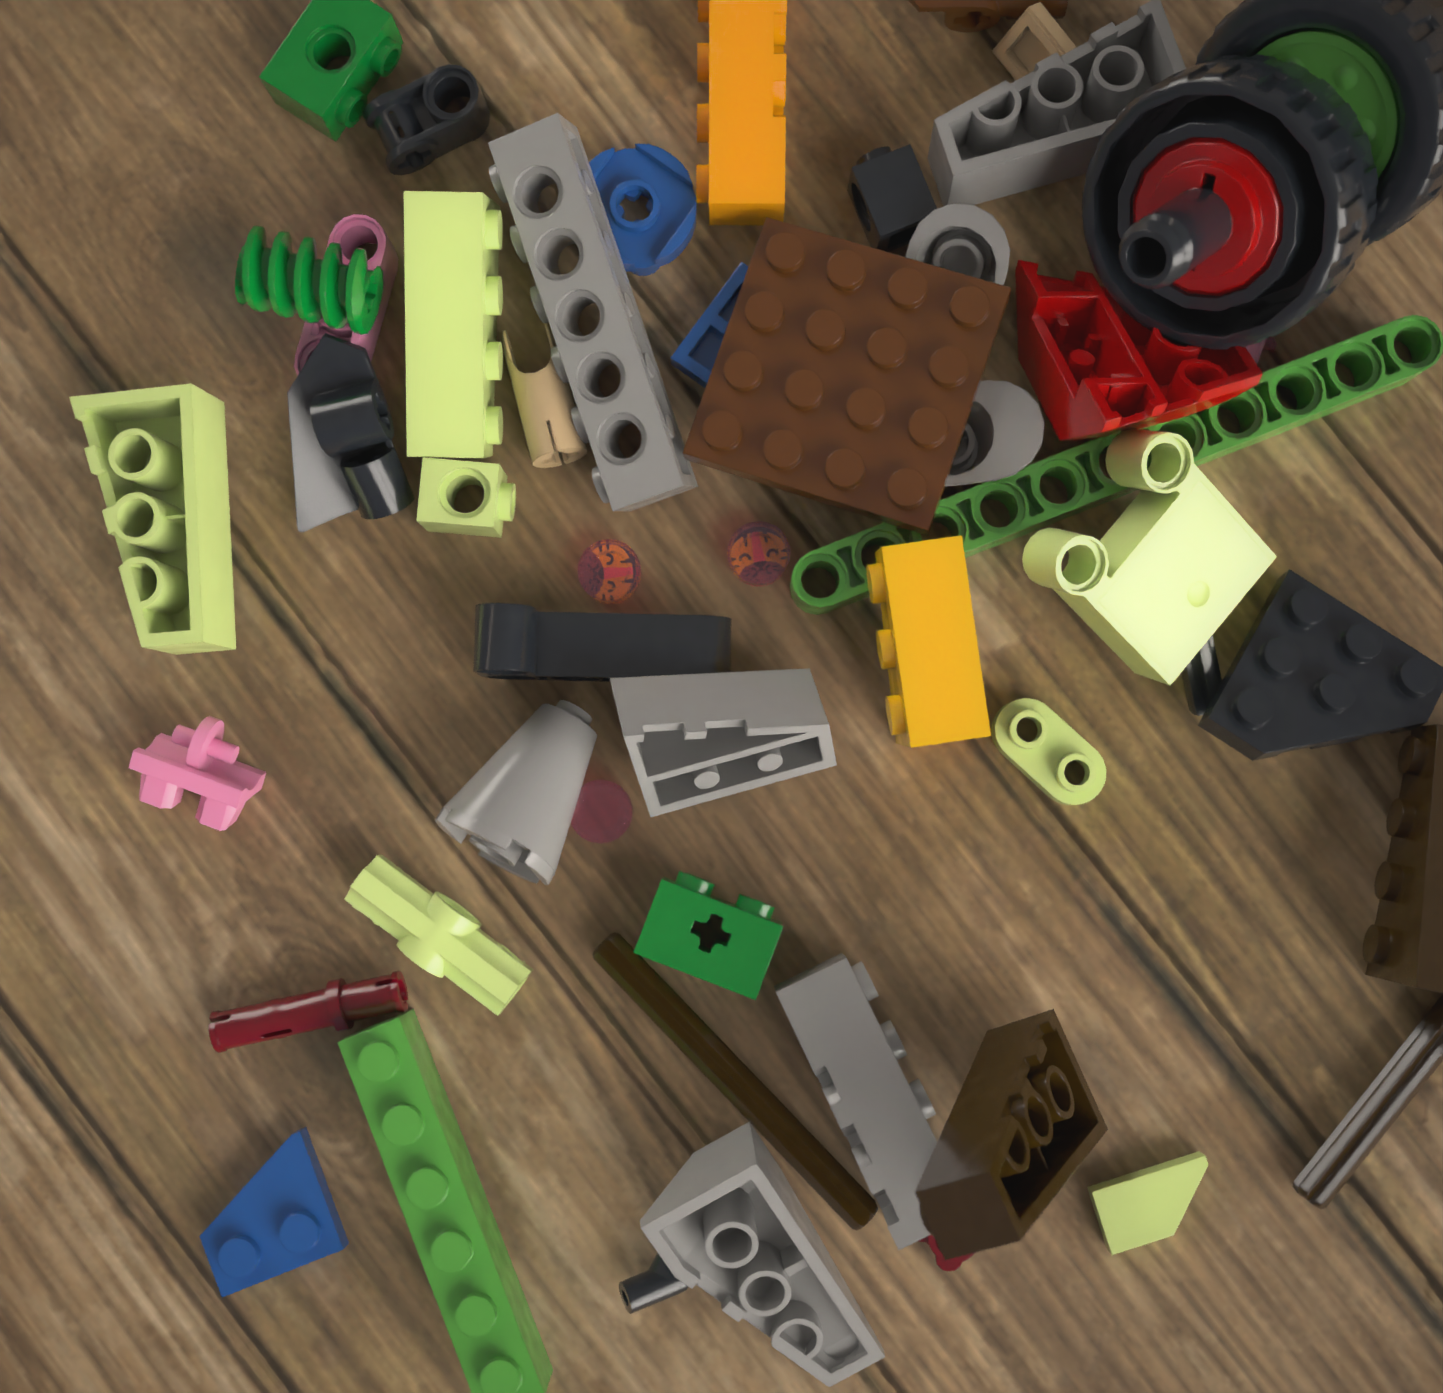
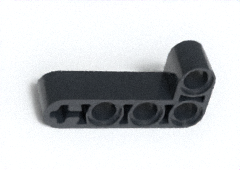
[473,603,732,682]

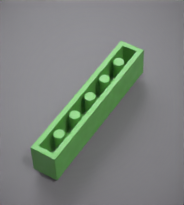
[337,1008,553,1393]

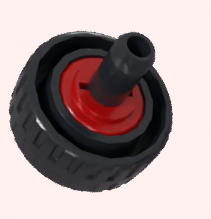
[1081,54,1378,350]

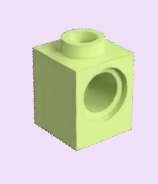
[416,457,516,538]

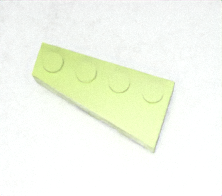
[404,191,503,458]
[69,383,236,655]

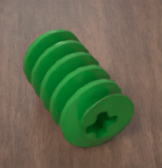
[235,225,384,335]

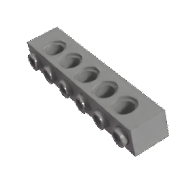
[488,113,698,512]

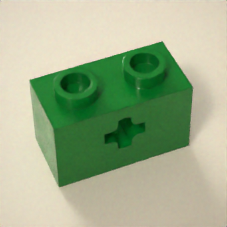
[633,870,784,1000]

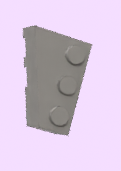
[610,668,837,817]

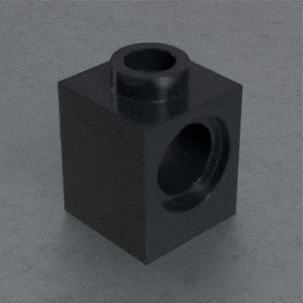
[847,144,937,252]

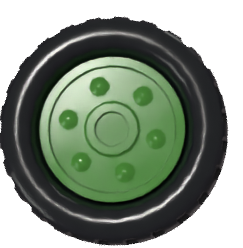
[1195,0,1443,246]

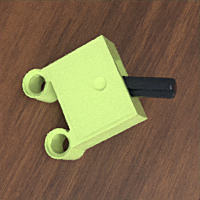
[1022,429,1277,716]

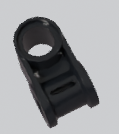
[363,64,490,175]

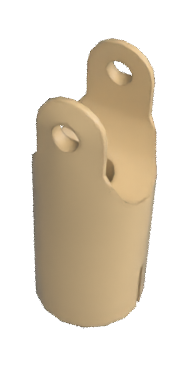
[502,322,587,468]

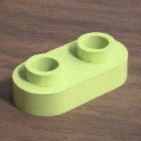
[991,698,1106,805]

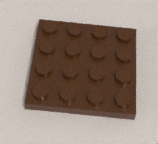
[682,217,1011,536]

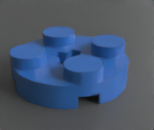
[589,144,697,276]

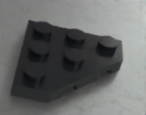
[1198,569,1443,761]

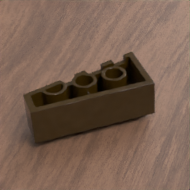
[915,1009,1108,1260]

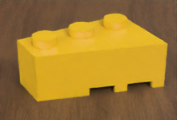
[866,535,991,748]

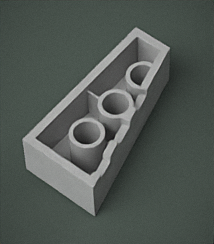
[927,0,1186,206]
[774,953,937,1251]

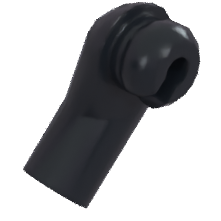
[619,1252,688,1314]

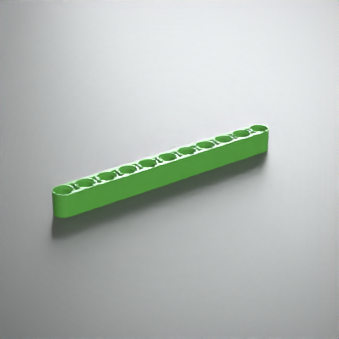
[789,315,1443,615]

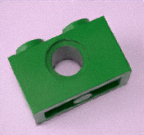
[259,0,404,142]

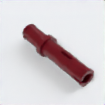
[208,971,408,1053]

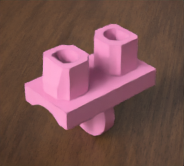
[129,716,266,831]

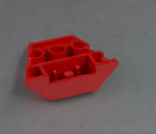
[1015,260,1263,441]

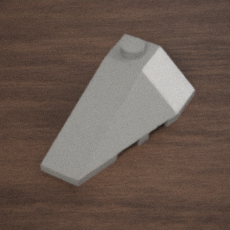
[640,1121,885,1387]

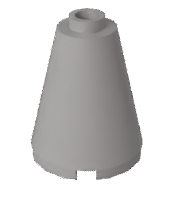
[435,700,597,885]

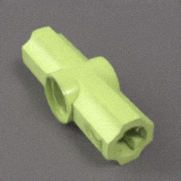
[344,855,534,1016]

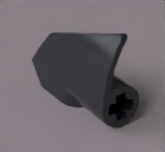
[287,333,415,532]

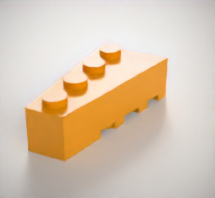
[696,0,787,226]

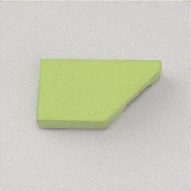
[1087,1151,1208,1255]

